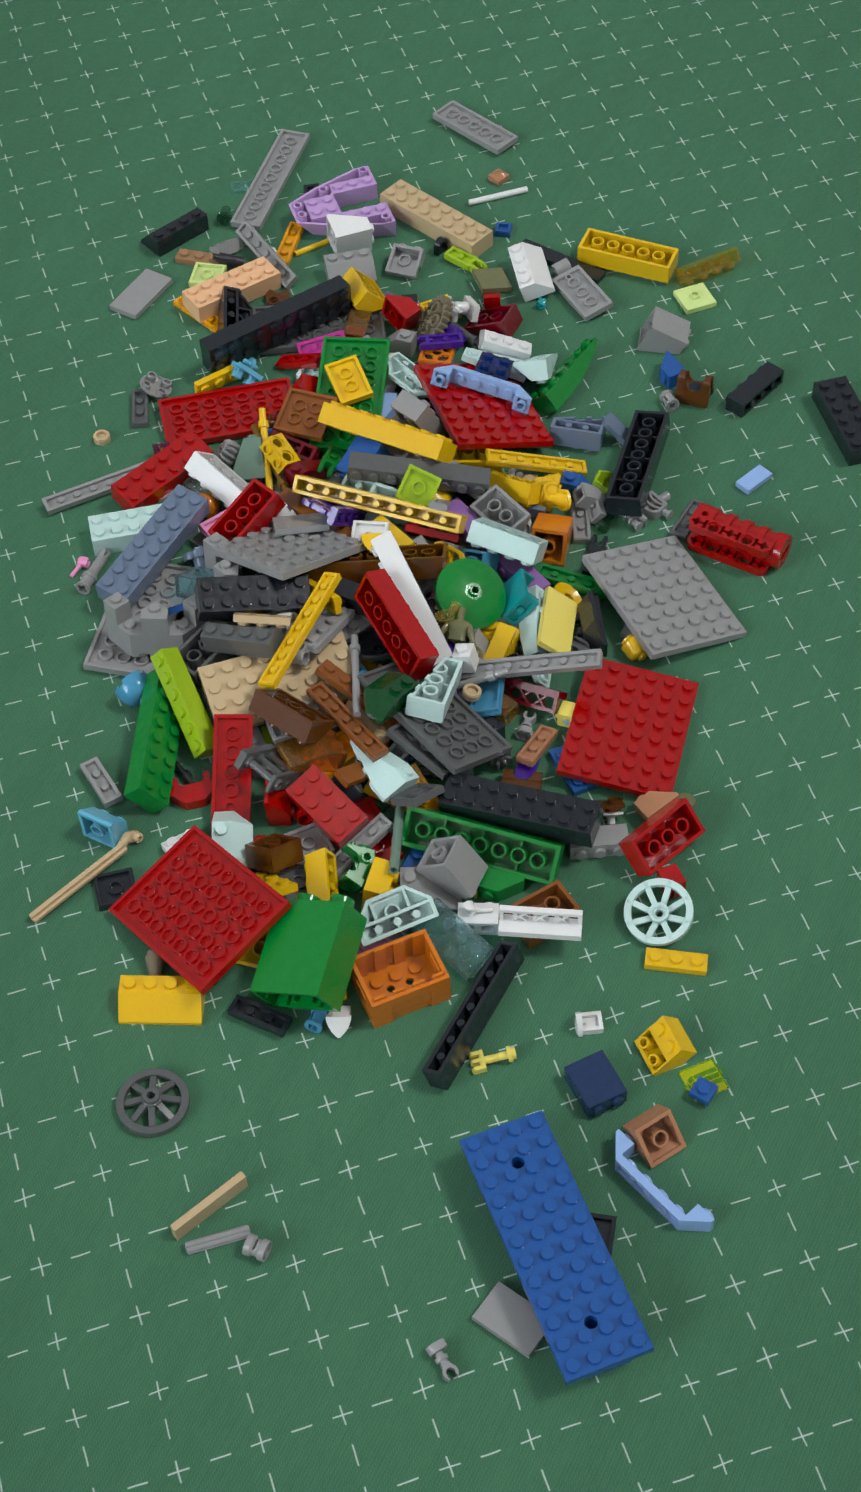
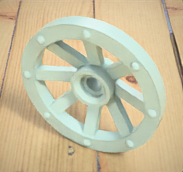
[624,878,694,946]

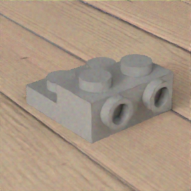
[385,243,426,280]

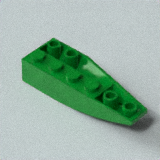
[529,337,598,415]

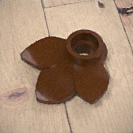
[265,289,290,306]
[594,797,625,812]

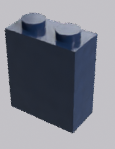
[564,1050,627,1119]

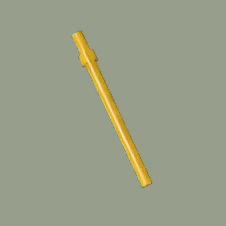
[258,408,273,490]

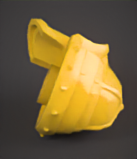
[533,472,571,513]

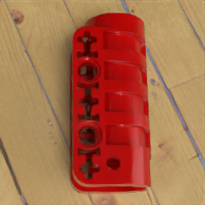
[687,502,793,576]

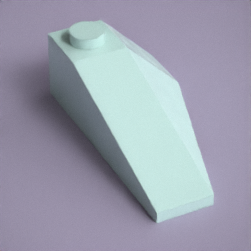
[350,741,420,802]

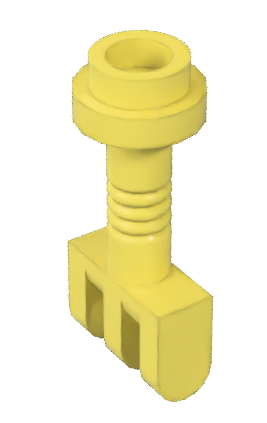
[468,1045,517,1075]

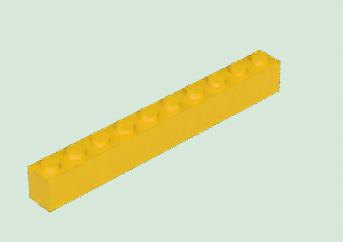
[292,475,468,534]

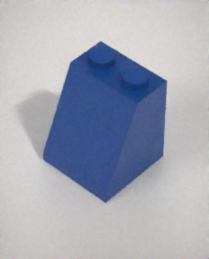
[335,435,392,480]

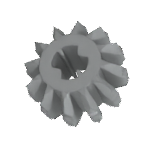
[215,439,240,468]

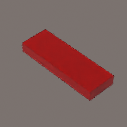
[275,353,322,370]

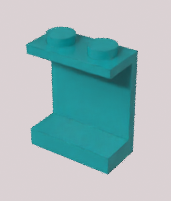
[501,568,540,627]

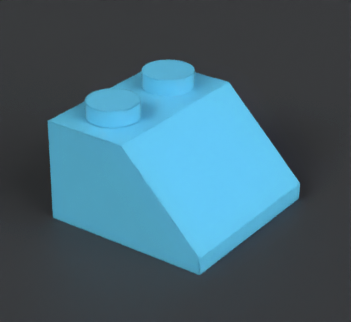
[77,807,129,848]

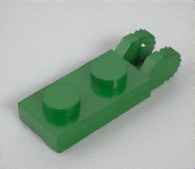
[317,446,346,478]

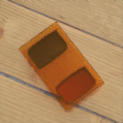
[344,309,372,338]

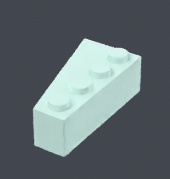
[405,657,463,724]

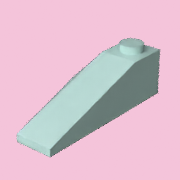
[513,353,558,384]

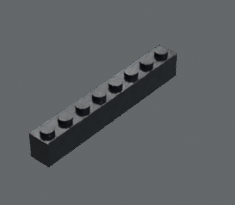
[422,940,525,1091]

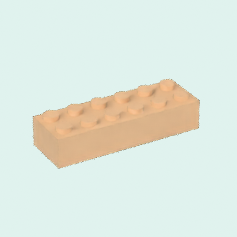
[182,256,281,323]

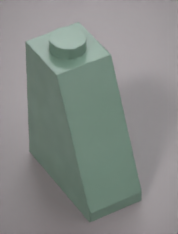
[233,434,265,482]

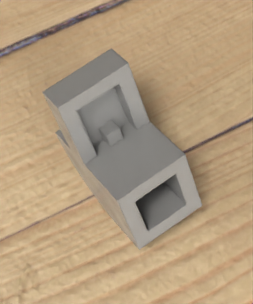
[572,482,607,525]

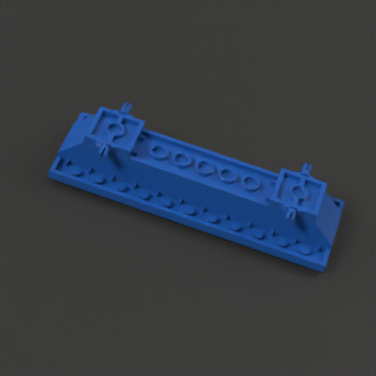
[460,1110,654,1386]

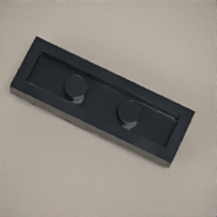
[227,994,293,1038]

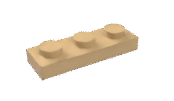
[233,612,292,628]

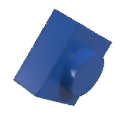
[689,1076,719,1106]

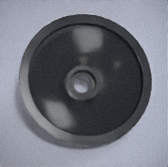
[350,627,392,662]

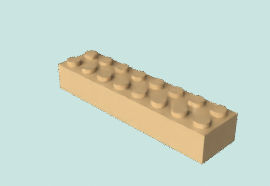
[380,179,493,257]

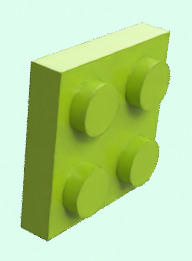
[395,464,442,506]

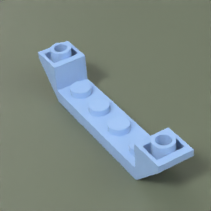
[430,365,532,414]
[615,1129,715,1232]

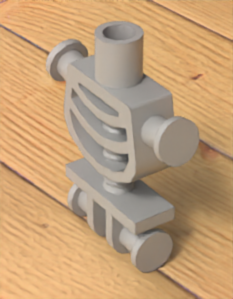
[618,490,674,531]

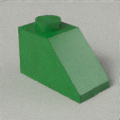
[479,867,525,902]

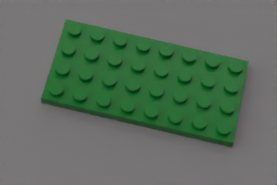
[309,336,391,452]

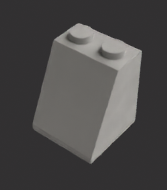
[637,306,691,355]
[416,835,488,899]

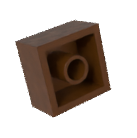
[245,833,304,874]

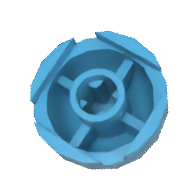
[115,670,147,707]

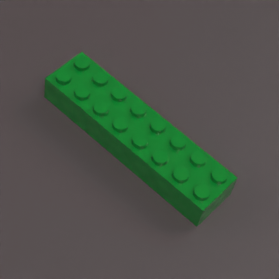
[124,670,181,814]
[402,806,566,884]

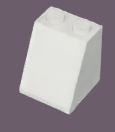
[326,214,374,254]

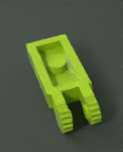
[444,245,487,272]

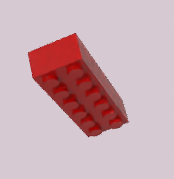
[111,430,214,510]
[354,568,439,680]

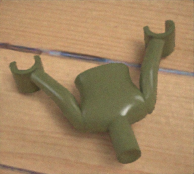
[441,607,483,658]

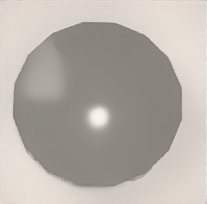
[140,371,172,398]

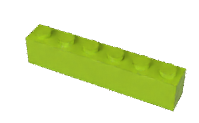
[150,647,214,759]

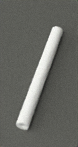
[468,186,528,206]

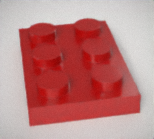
[405,522,460,545]

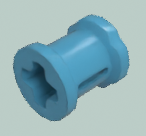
[304,1010,328,1033]

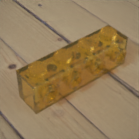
[674,246,741,286]

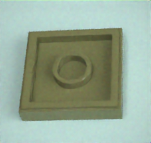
[471,267,512,294]

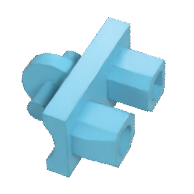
[231,357,263,384]

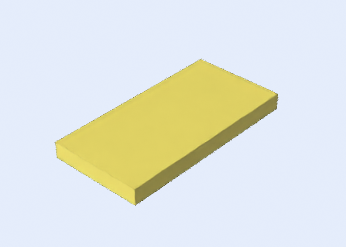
[536,586,577,653]

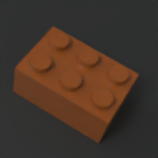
[507,879,581,949]

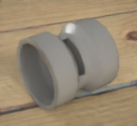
[242,1233,272,1263]

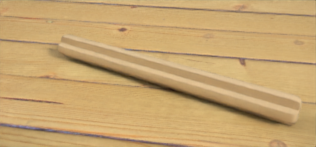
[29,843,128,923]

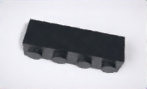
[725,361,784,418]

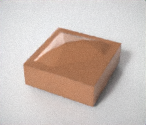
[488,168,510,186]

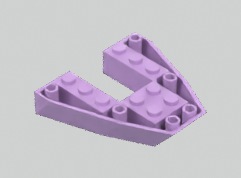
[288,166,396,236]

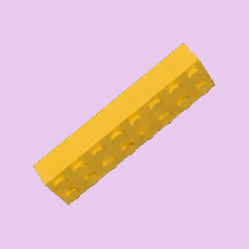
[317,400,457,463]

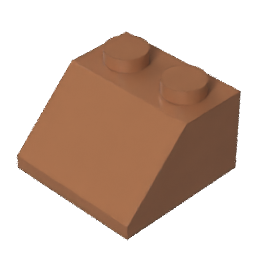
[623,1104,687,1169]

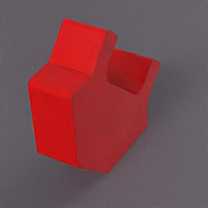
[169,771,212,810]

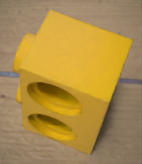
[259,433,301,475]

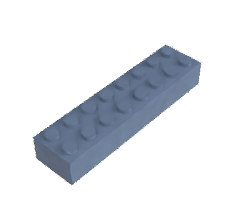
[95,484,210,608]

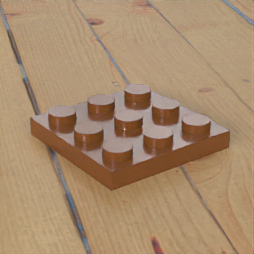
[273,387,339,442]

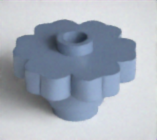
[182,546,206,573]

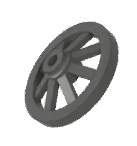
[116,1068,190,1137]

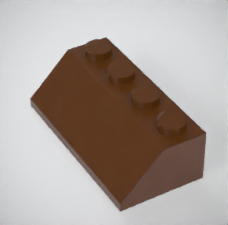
[248,688,336,745]

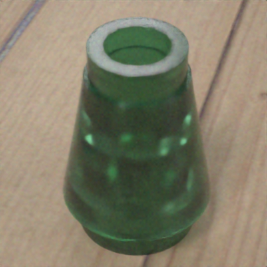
[217,206,232,226]

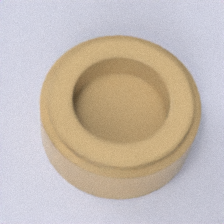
[93,430,111,446]
[462,683,482,702]

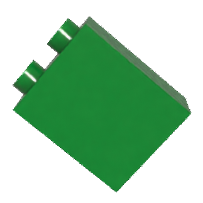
[250,893,367,1012]

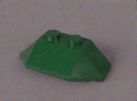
[363,672,420,725]

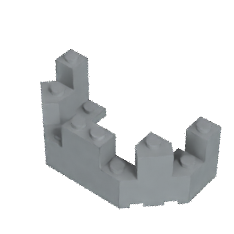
[103,532,243,657]

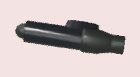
[175,760,195,784]

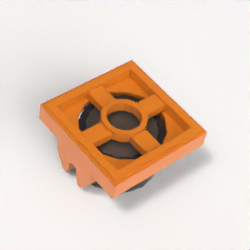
[418,342,456,365]

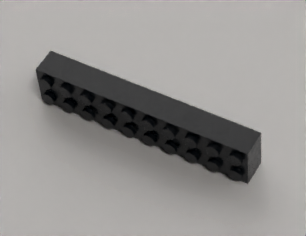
[199,275,352,374]

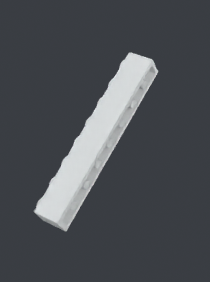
[370,530,453,668]

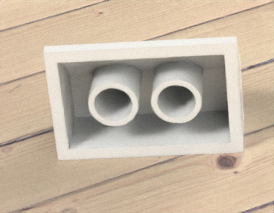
[478,330,532,360]

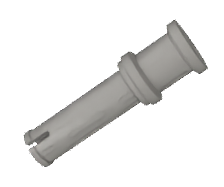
[75,548,111,595]

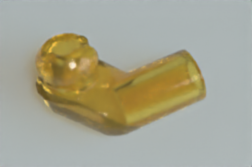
[435,601,461,622]

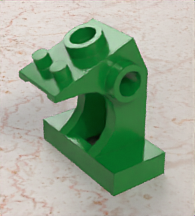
[338,842,375,896]

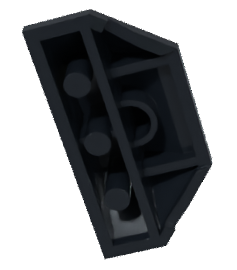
[218,286,253,331]
[575,589,608,657]

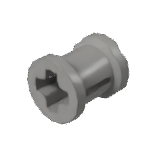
[659,389,680,412]

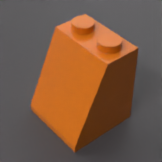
[531,512,574,566]

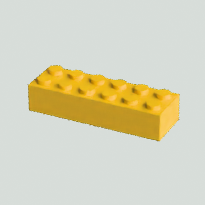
[577,228,679,284]

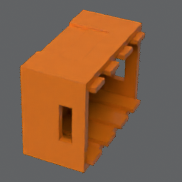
[350,929,451,1029]

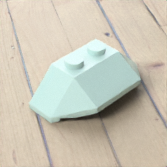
[387,352,428,399]
[212,811,253,868]
[361,885,439,947]

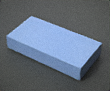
[735,464,772,495]

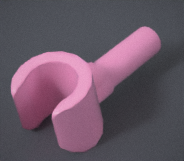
[70,556,91,578]

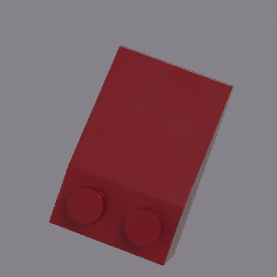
[463,303,523,337]

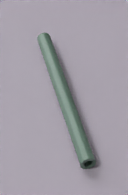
[389,805,405,874]

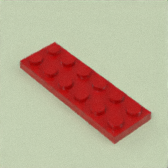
[211,714,254,829]

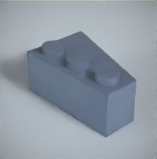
[550,416,606,452]

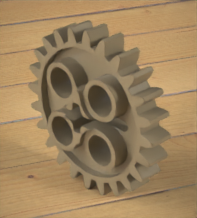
[416,294,453,343]

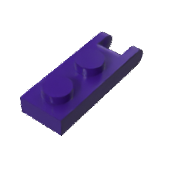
[417,332,464,350]

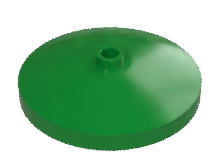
[434,558,506,630]

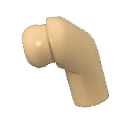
[116,830,143,847]

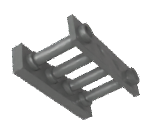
[234,742,318,793]

